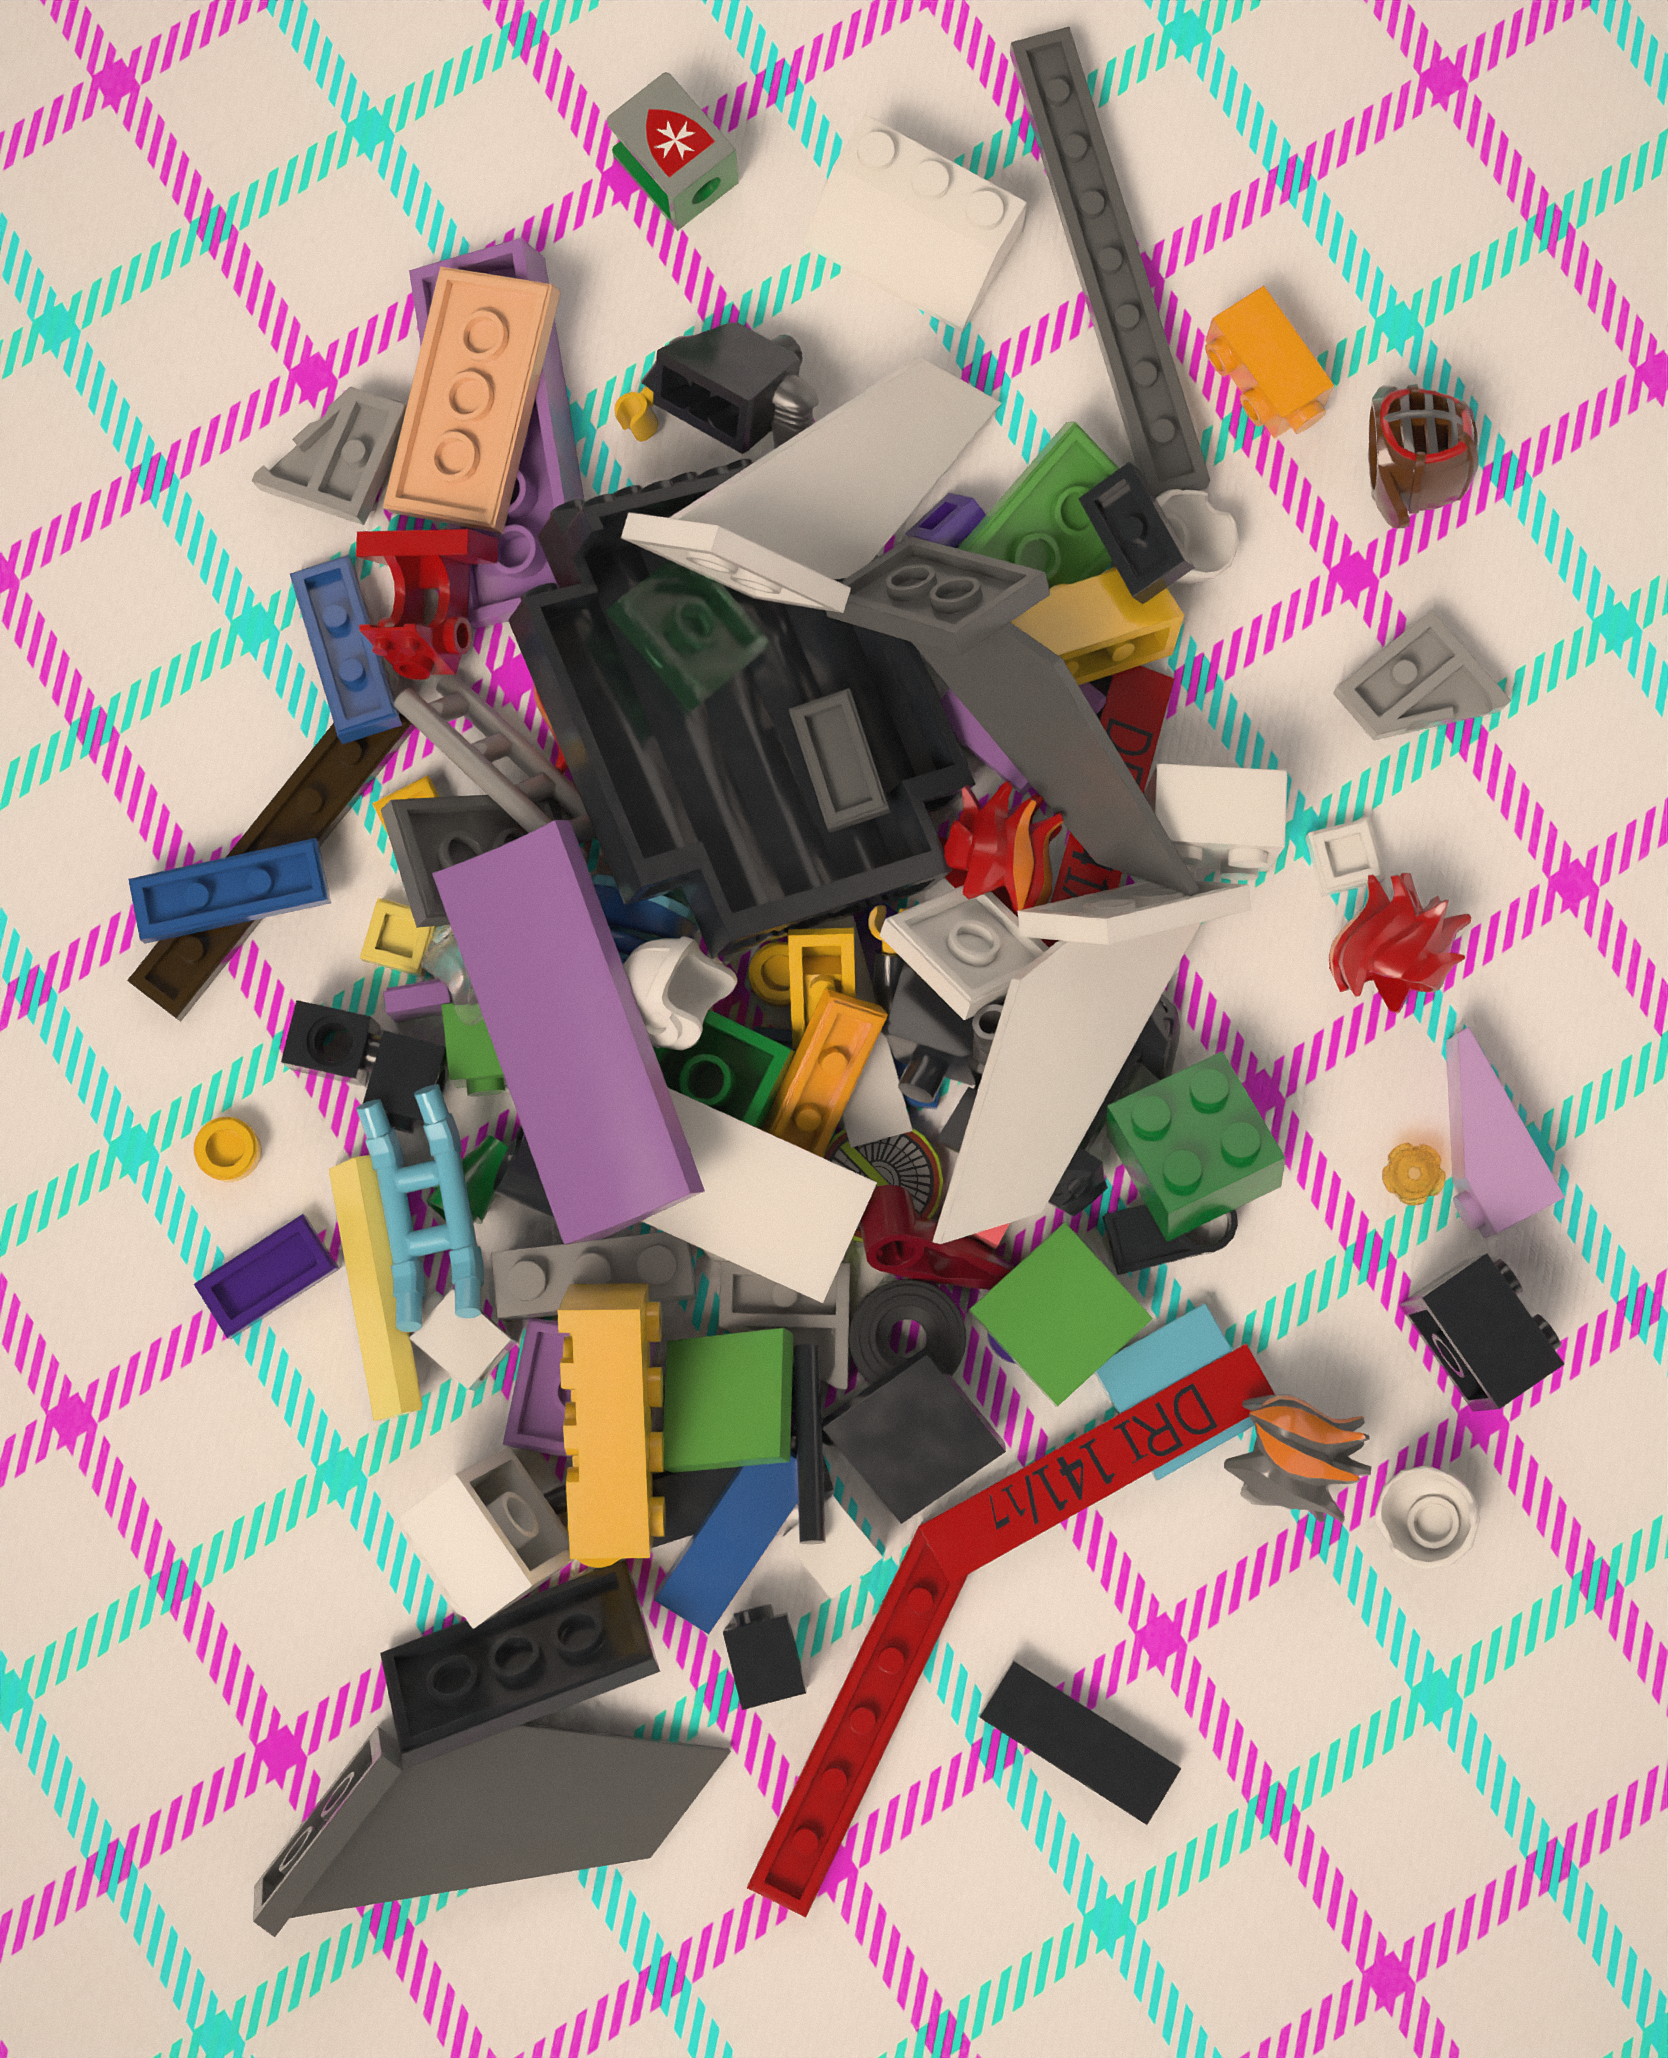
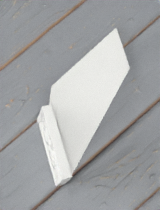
[621,358,1001,613]
[932,881,1251,1244]

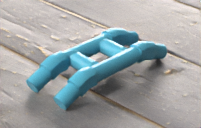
[356,1084,484,1332]

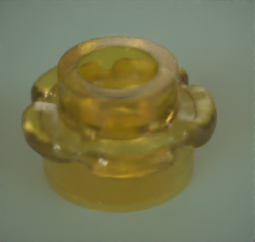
[1382,1143,1446,1206]

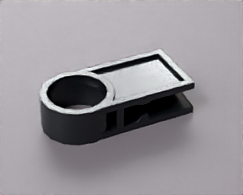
[1102,1204,1238,1276]

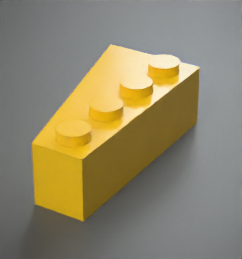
[557,1283,666,1559]

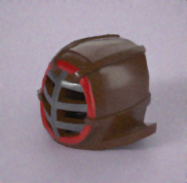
[1368,384,1479,529]

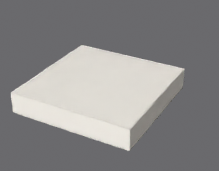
[880,885,1049,1020]

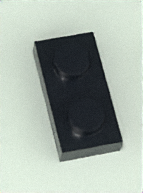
[1078,462,1195,604]

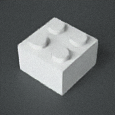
[1144,764,1287,880]
[397,1446,575,1629]

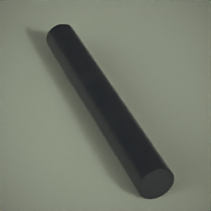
[793,1344,826,1544]

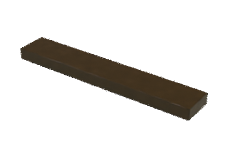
[127,711,415,1022]

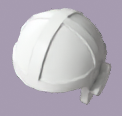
[623,936,737,1050]

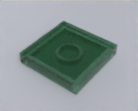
[605,560,771,712]

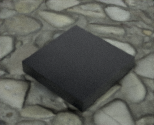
[822,1346,1006,1524]

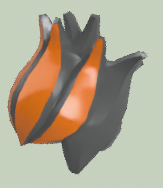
[1224,1395,1372,1523]

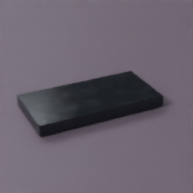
[380,1560,660,1768]

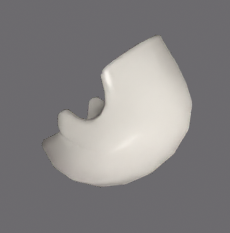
[1156,489,1239,584]
[1375,1465,1480,1569]

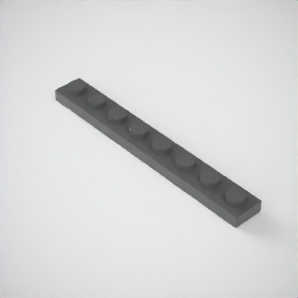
[1010,27,1210,498]

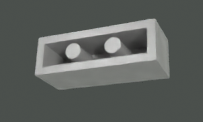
[491,1232,697,1322]

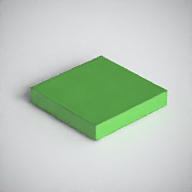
[968,1222,1153,1407]
[663,1328,793,1473]

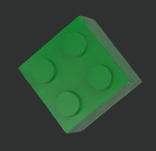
[652,1010,796,1130]
[1107,1051,1286,1242]

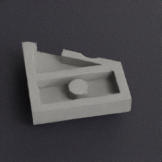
[251,387,407,525]
[1333,610,1511,740]
[719,1261,850,1389]

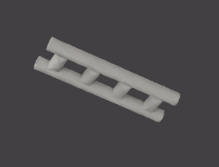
[394,675,599,860]

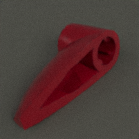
[859,1185,1016,1290]

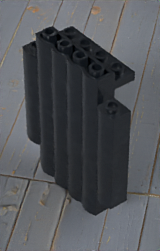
[508,458,976,958]

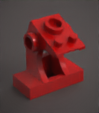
[356,529,498,680]

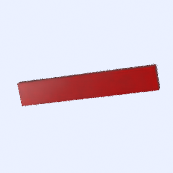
[747,1527,968,1918]

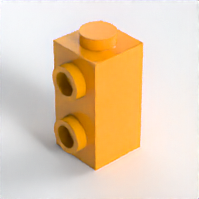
[1205,285,1334,439]

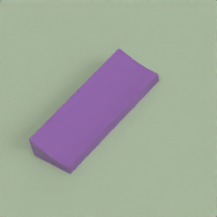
[409,238,584,629]
[432,820,705,1245]

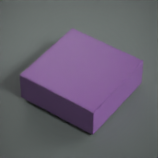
[383,978,456,1022]

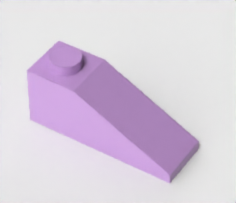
[1446,1027,1565,1238]

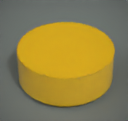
[749,942,791,1008]
[194,1117,262,1182]

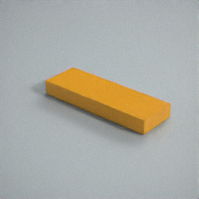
[762,988,888,1157]

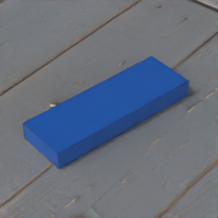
[289,555,402,744]
[128,838,331,944]
[654,1451,798,1634]

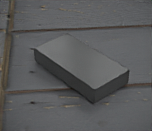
[789,689,891,833]

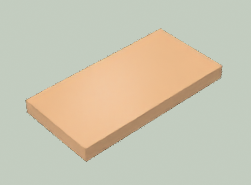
[383,267,561,533]

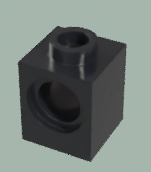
[281,1000,382,1087]
[362,1030,449,1134]
[723,1604,807,1710]

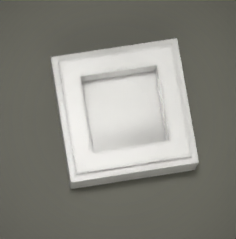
[1305,818,1386,897]

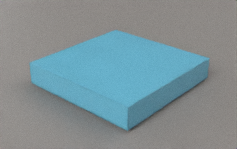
[1095,1303,1255,1480]

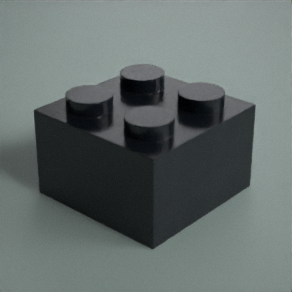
[1399,1253,1565,1412]

